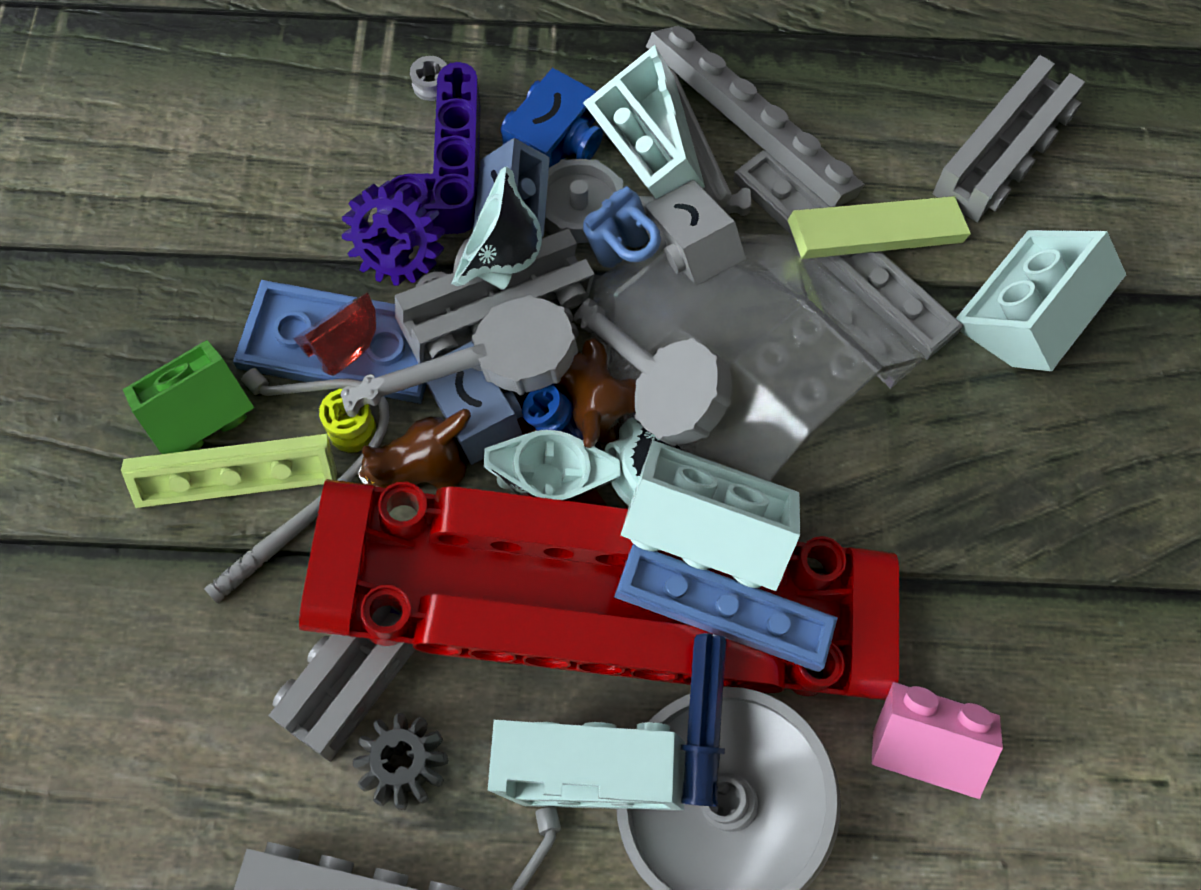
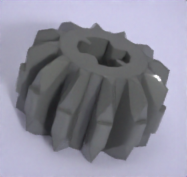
[353,713,448,810]

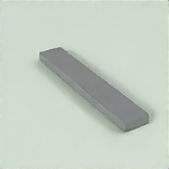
[733,150,963,360]

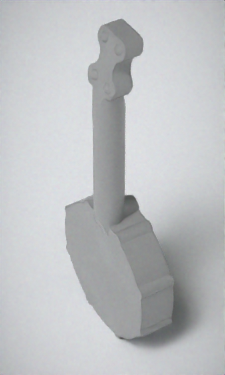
[544,159,751,243]
[341,295,578,417]
[573,298,732,447]

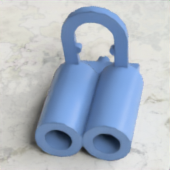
[583,186,661,268]

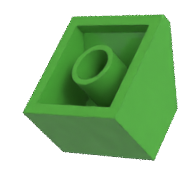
[122,340,254,454]

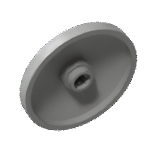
[616,687,841,890]

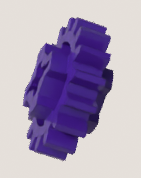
[341,181,445,286]

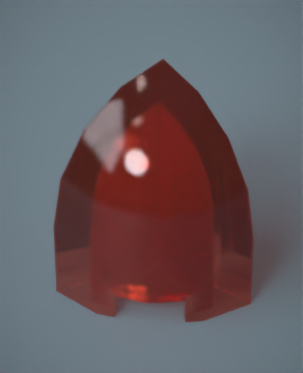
[293,293,376,376]

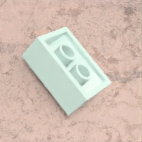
[956,230,1126,372]
[620,440,800,591]

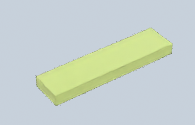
[788,196,971,259]
[121,434,337,508]

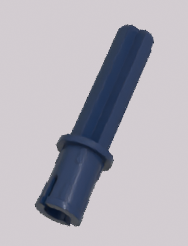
[680,633,726,807]

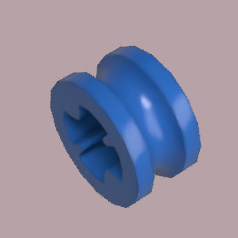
[563,118,603,160]
[522,385,573,431]

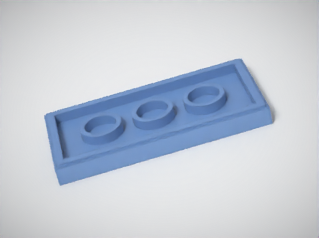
[233,280,427,404]

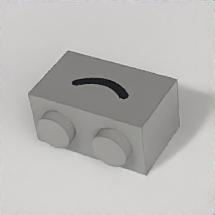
[645,180,746,286]

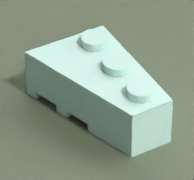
[583,45,705,199]
[488,720,686,810]

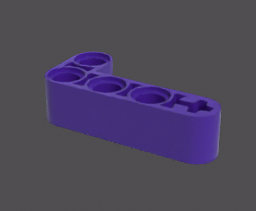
[391,62,481,234]

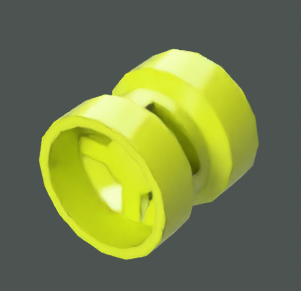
[319,389,376,453]

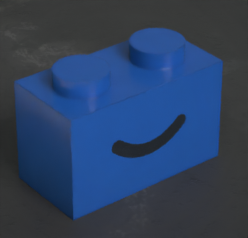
[500,67,596,168]

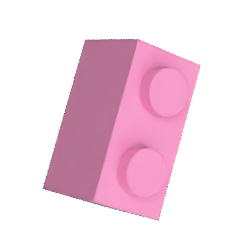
[872,682,1003,799]

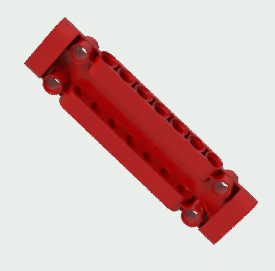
[299,479,899,701]

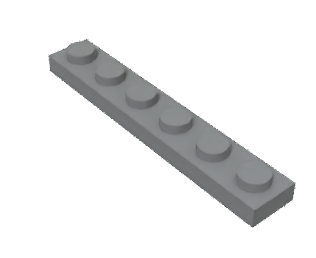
[646,25,865,207]

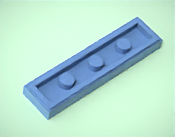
[614,544,838,672]

